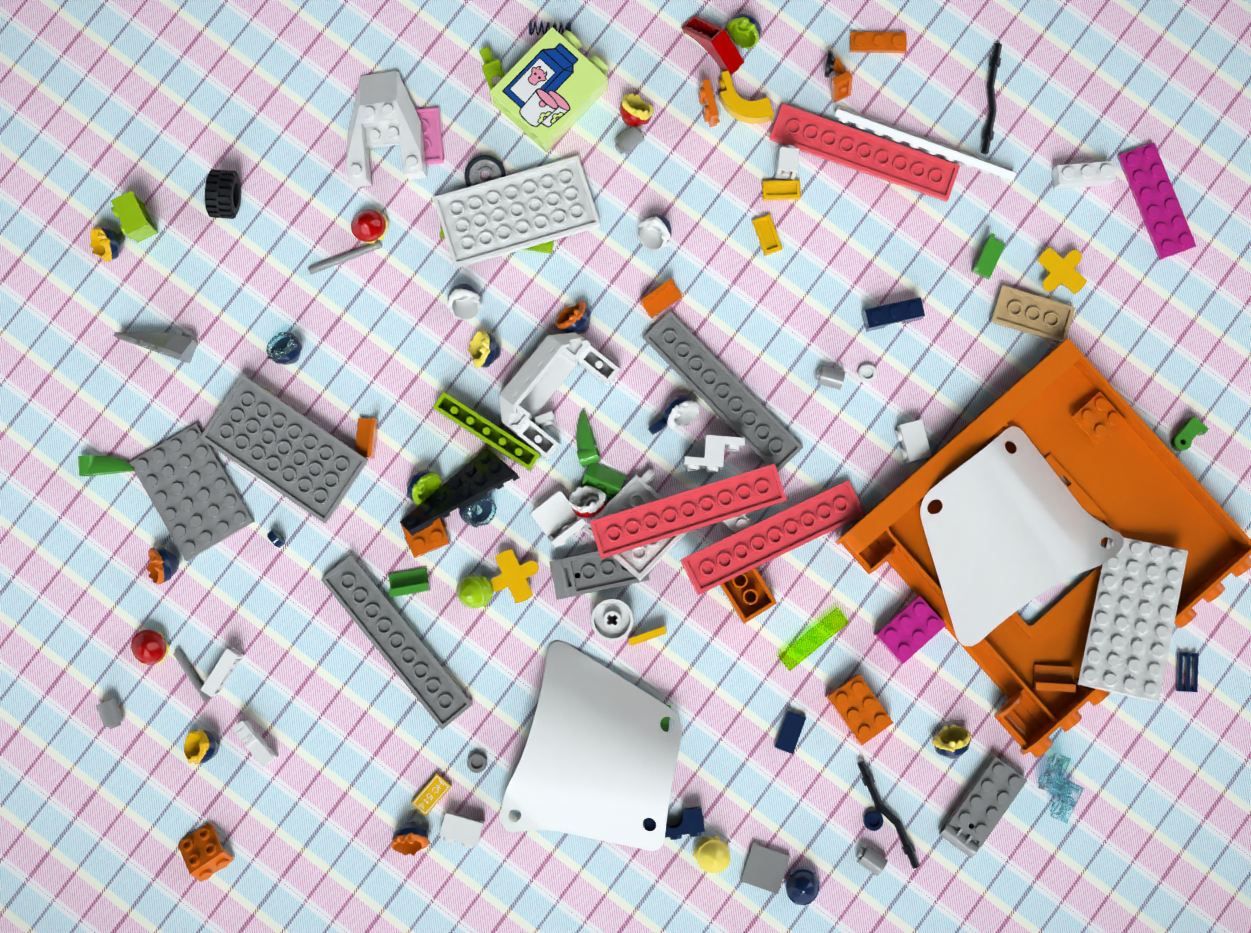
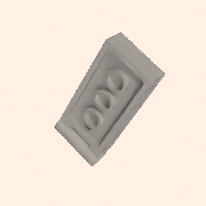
[549,551,650,600]
[939,756,1027,858]

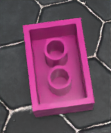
[874,596,946,664]

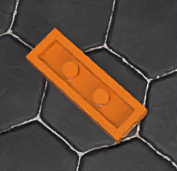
[850,32,907,53]

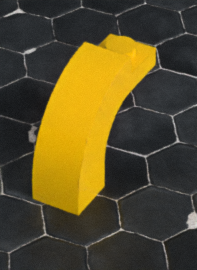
[718,71,774,124]

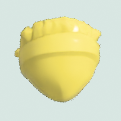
[693,835,730,873]

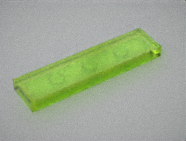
[777,608,850,671]

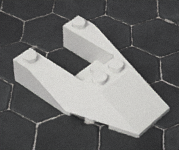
[346,71,427,188]

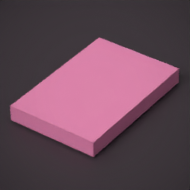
[415,107,444,165]

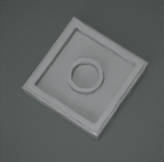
[740,843,790,894]

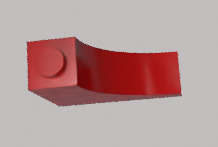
[681,15,744,75]

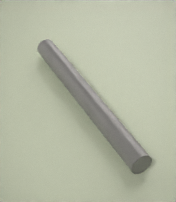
[308,241,382,274]

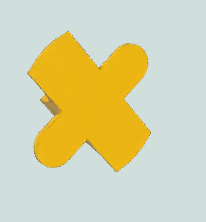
[1037,247,1087,294]
[490,549,539,603]

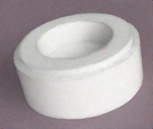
[857,364,877,384]

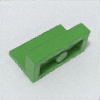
[971,233,1006,280]
[581,462,627,501]
[388,568,430,597]

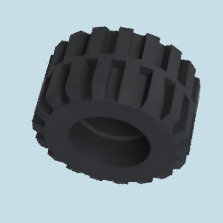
[205,169,241,219]

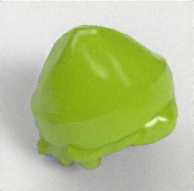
[456,574,493,608]

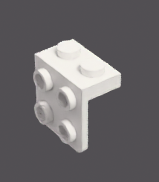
[530,491,586,548]

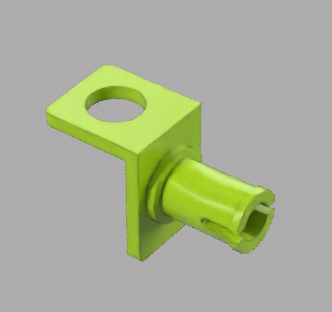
[479,47,505,90]

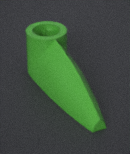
[576,410,601,467]
[78,455,134,476]

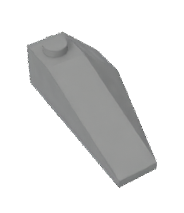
[114,332,198,364]

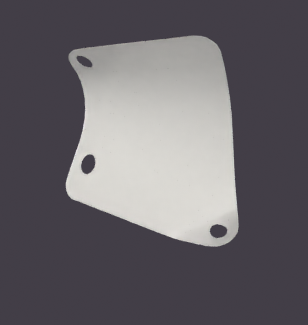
[920,426,1124,646]
[500,641,682,851]

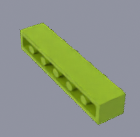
[433,392,541,472]

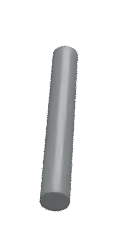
[173,650,211,702]

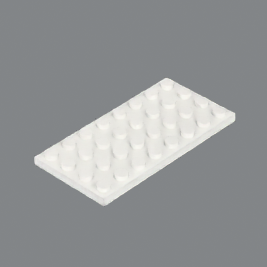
[433,156,601,269]
[1078,537,1188,703]

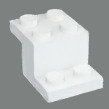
[683,435,745,474]

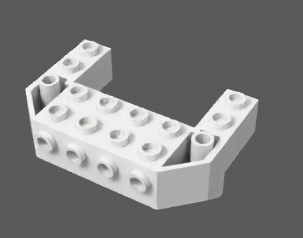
[499,333,620,460]

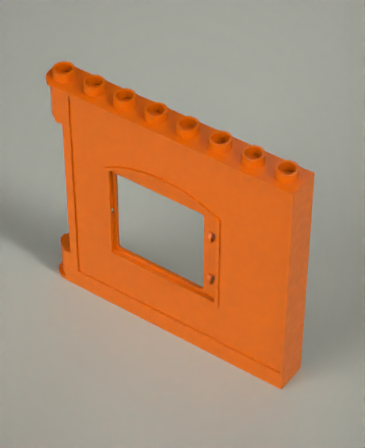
[835,338,1251,758]

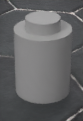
[614,126,644,155]
[815,366,845,390]
[96,698,123,730]
[856,846,888,876]

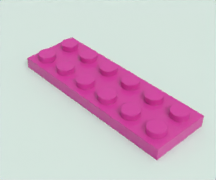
[1118,142,1197,260]

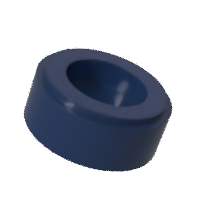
[648,418,667,435]
[267,529,286,548]
[863,810,883,831]

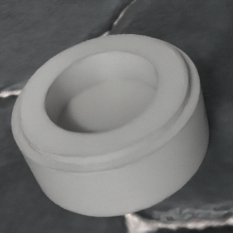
[467,753,487,773]

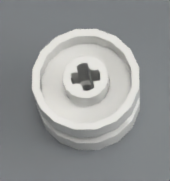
[591,599,634,642]

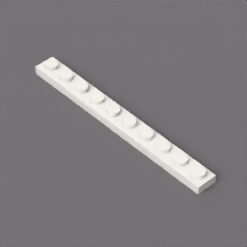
[835,106,1016,181]

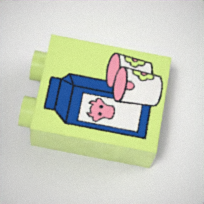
[489,27,609,153]

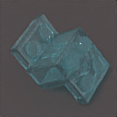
[1038,753,1084,824]

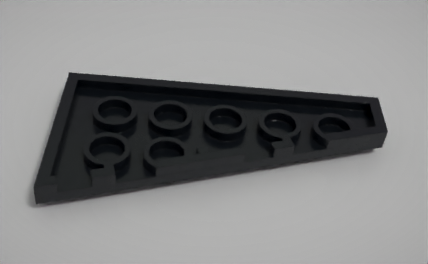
[400,447,520,536]

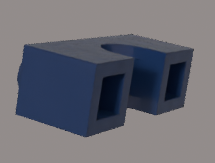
[862,297,925,332]
[644,806,705,840]

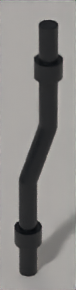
[981,43,1002,154]
[857,760,920,869]

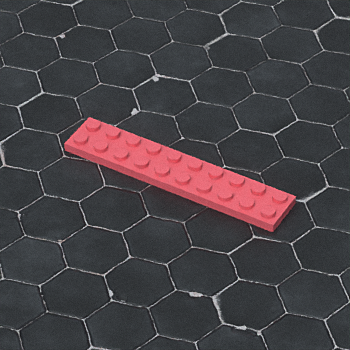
[769,103,960,202]
[589,464,787,559]
[680,480,866,596]

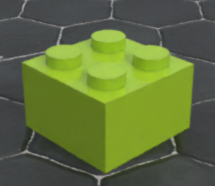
[111,190,158,243]

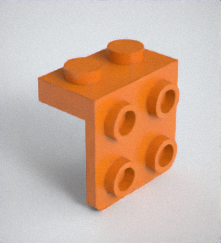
[178,823,234,882]

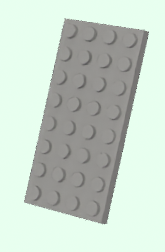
[200,374,369,524]

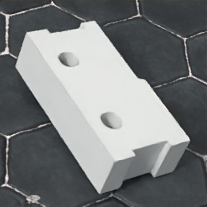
[201,647,244,697]
[231,719,278,767]

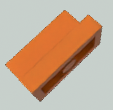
[641,278,682,319]
[355,418,378,459]
[1033,664,1076,692]

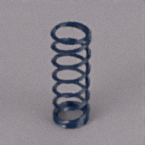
[529,20,571,36]

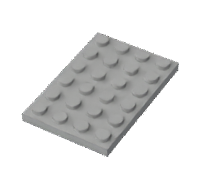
[129,424,254,561]

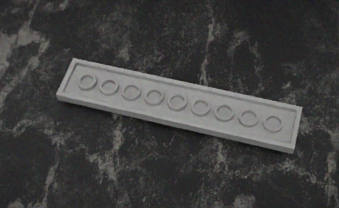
[643,311,803,472]
[321,555,473,730]

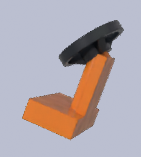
[825,51,853,103]

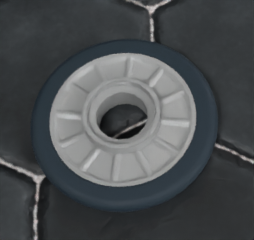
[464,155,506,187]

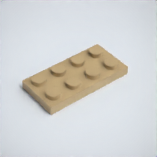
[990,285,1075,344]

